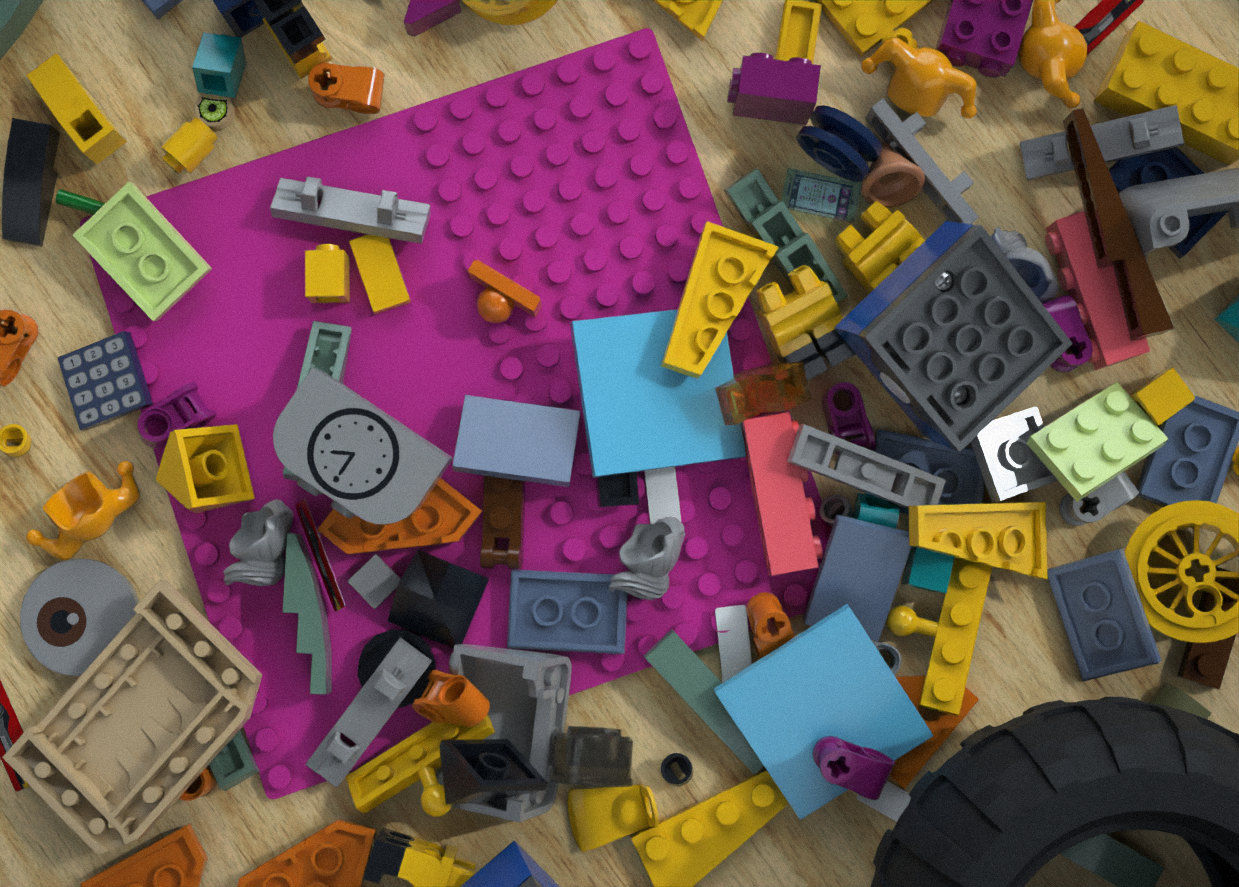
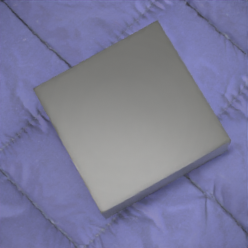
[348,554,401,609]

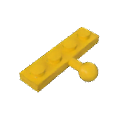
[887,557,992,716]
[345,714,495,817]

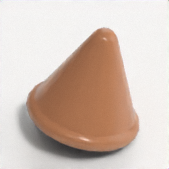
[861,143,926,208]

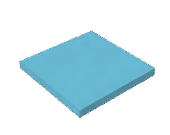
[570,309,746,478]
[714,604,934,820]

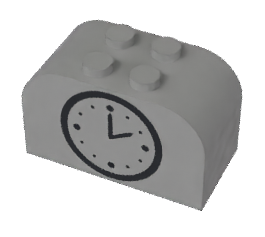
[273,367,454,524]

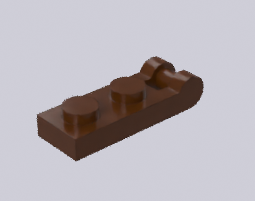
[480,476,525,569]

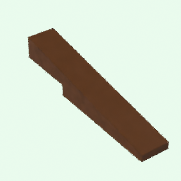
[1063,108,1174,341]

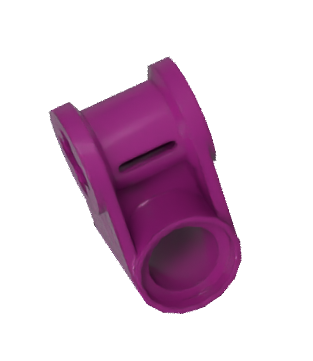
[1042,295,1093,373]
[138,382,216,449]
[822,382,876,458]
[812,736,895,800]

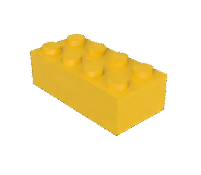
[1094,21,1239,165]

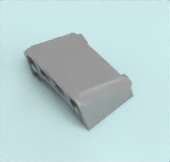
[1119,168,1239,261]
[436,644,572,822]

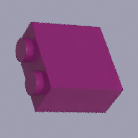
[935,0,1033,78]
[727,53,821,125]

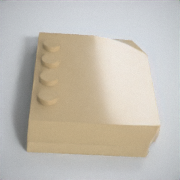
[2,580,263,855]

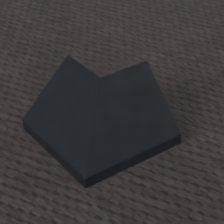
[387,549,489,649]
[439,739,548,804]

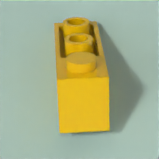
[26,53,127,164]

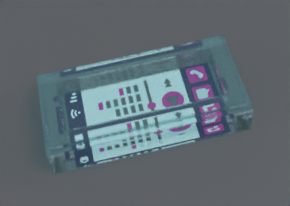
[781,168,862,223]

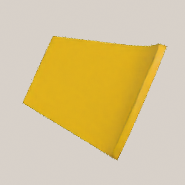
[567,784,659,852]

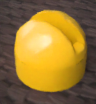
[0,424,32,457]

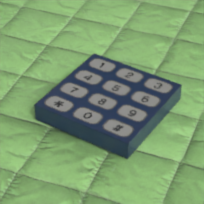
[57,331,153,430]

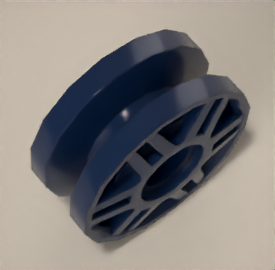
[796,105,883,182]

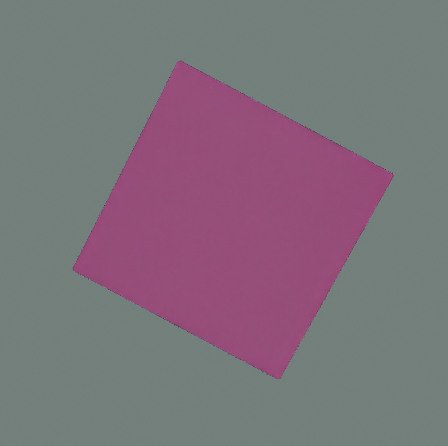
[80,28,832,799]

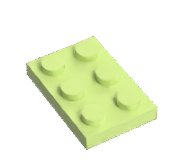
[73,182,212,321]
[1026,382,1168,502]

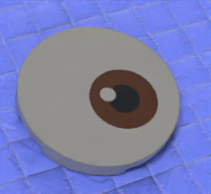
[20,559,139,676]

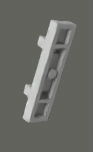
[865,98,979,224]
[1020,105,1184,181]
[270,176,431,244]
[787,424,946,509]
[305,637,432,788]

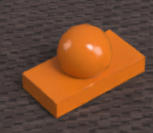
[467,260,542,323]

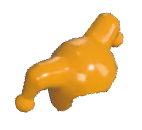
[1018,0,1087,108]
[861,37,977,119]
[26,461,140,560]

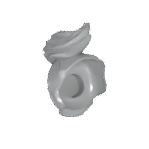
[990,227,1059,303]
[223,499,294,586]
[608,516,686,600]

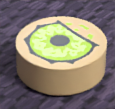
[194,93,235,130]

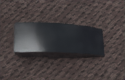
[2,118,60,247]

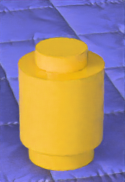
[161,117,218,174]

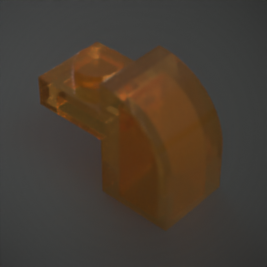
[715,362,812,425]

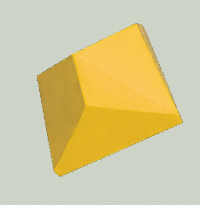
[155,424,255,513]

